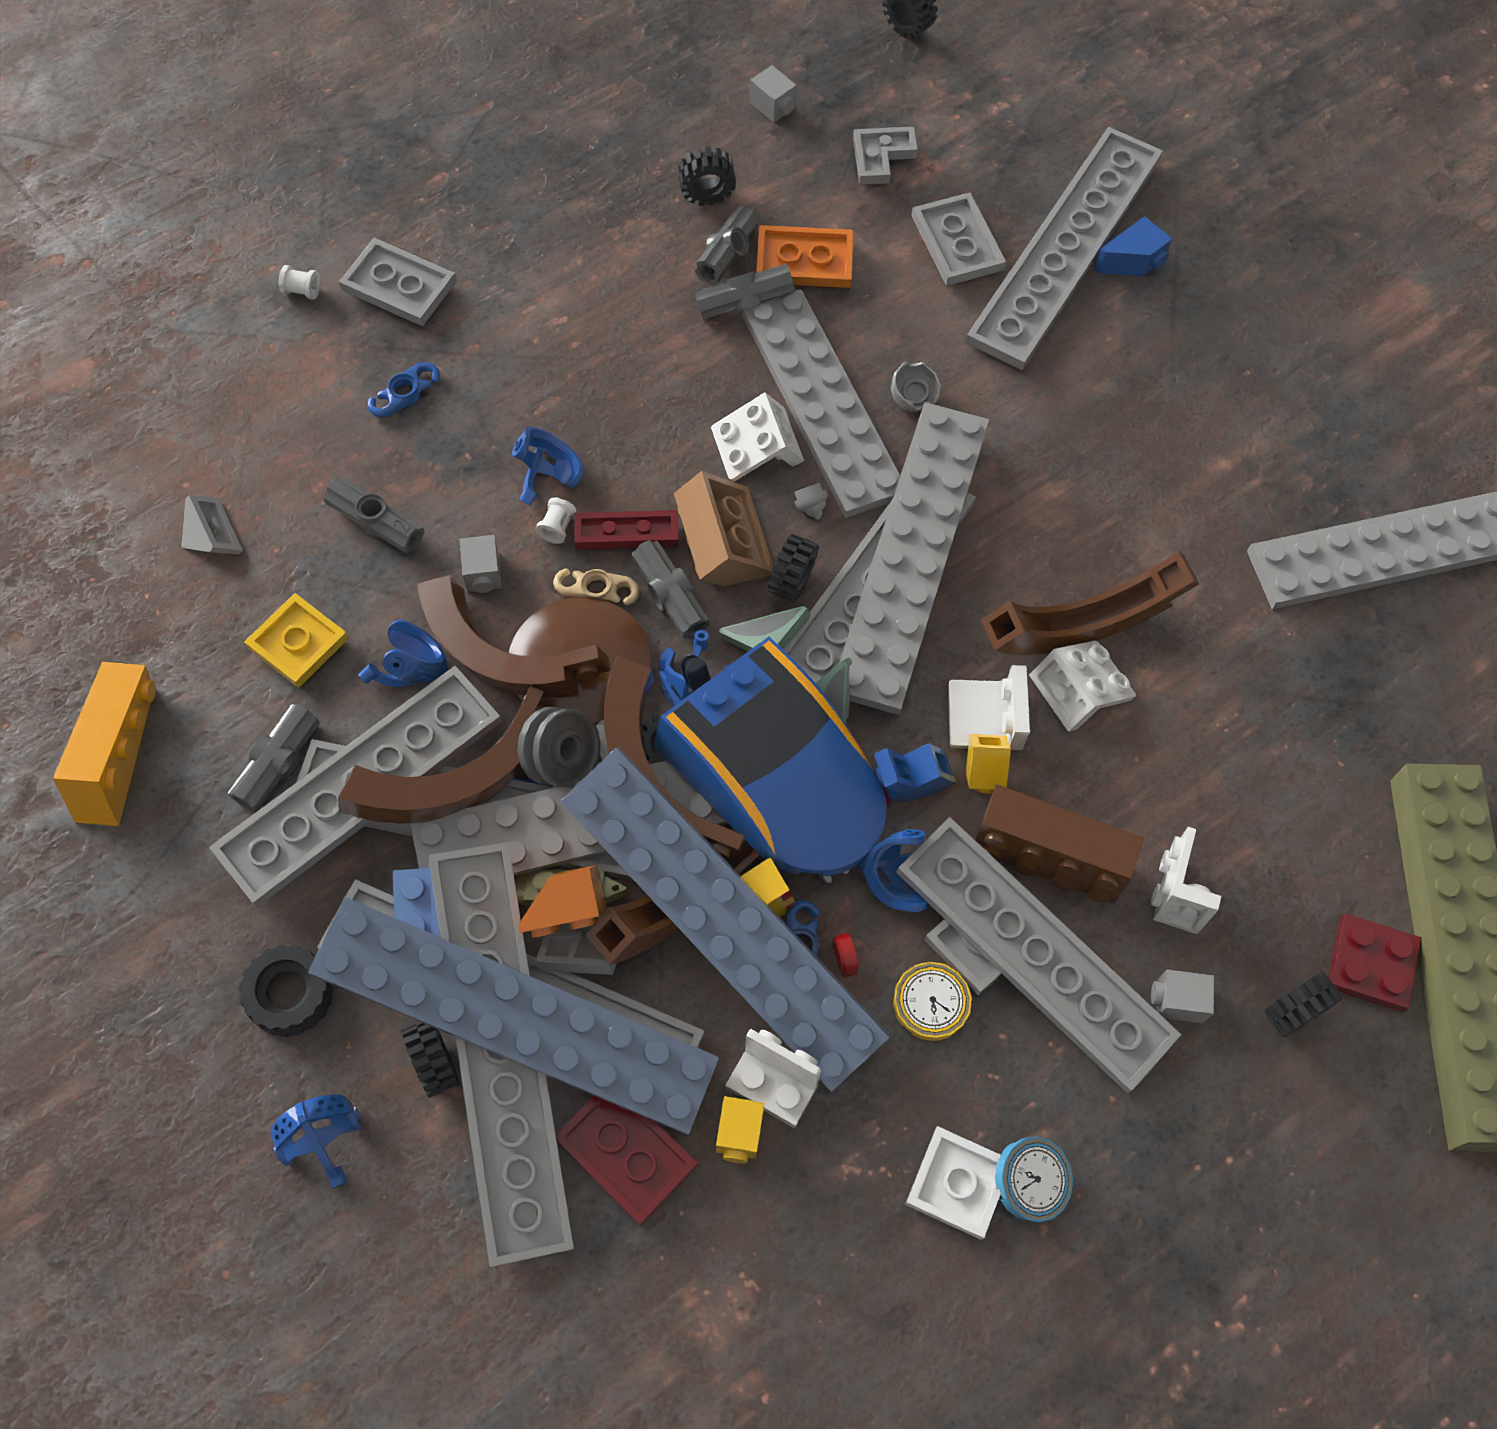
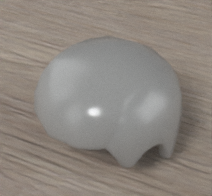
[890,361,941,413]

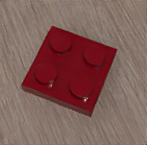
[1328,913,1421,1012]

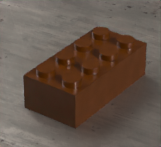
[975,784,1144,903]

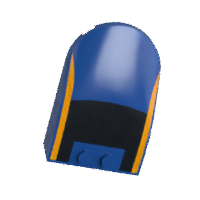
[653,636,887,877]

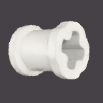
[278,265,320,300]
[536,497,577,544]

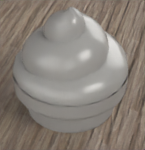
[794,483,828,520]

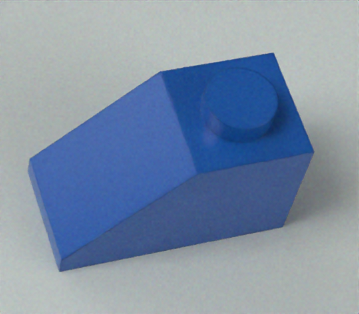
[1095,216,1172,276]

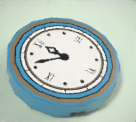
[995,1137,1073,1222]

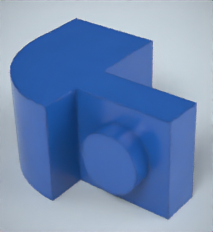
[874,743,956,802]

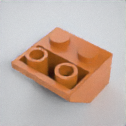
[518,865,607,938]

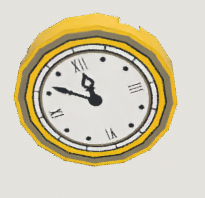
[893,962,972,1041]

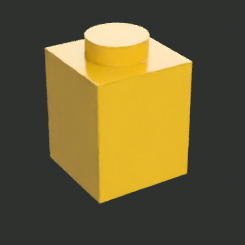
[966,734,1011,794]
[716,1096,764,1164]

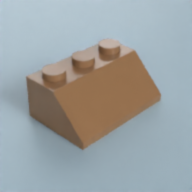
[674,471,773,587]

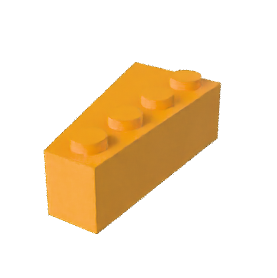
[53,662,156,826]

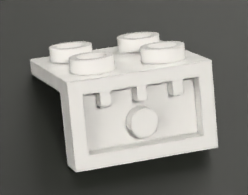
[711,393,804,481]
[1029,641,1136,732]
[948,665,1030,750]
[1150,827,1221,934]
[725,1029,822,1129]

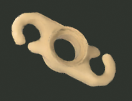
[553,568,640,606]

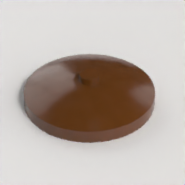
[509,597,652,725]

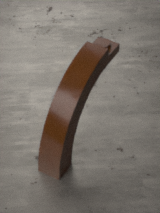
[981,552,1199,655]
[417,575,611,697]
[604,655,745,859]
[338,685,546,824]
[585,828,765,964]

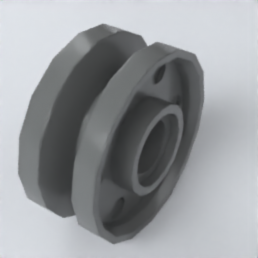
[517,707,601,788]

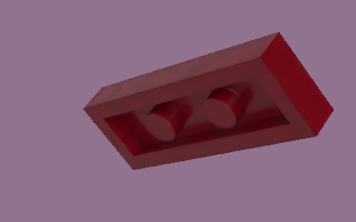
[574,510,679,550]

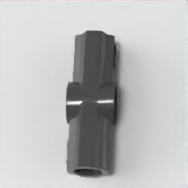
[695,205,760,285]
[694,263,795,319]
[323,477,425,554]
[632,540,709,639]
[227,704,320,812]

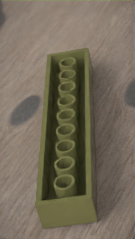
[1390,763,1497,1152]

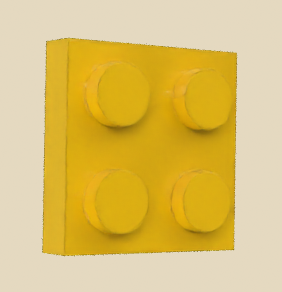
[244,593,349,688]

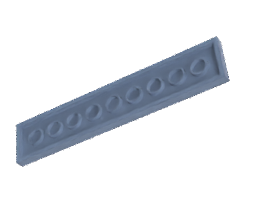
[560,747,890,1092]
[308,897,719,1135]

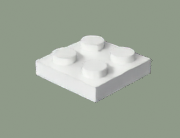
[905,1126,1001,1240]

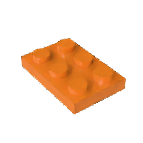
[756,225,853,288]

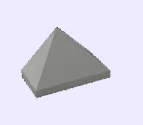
[181,495,243,555]

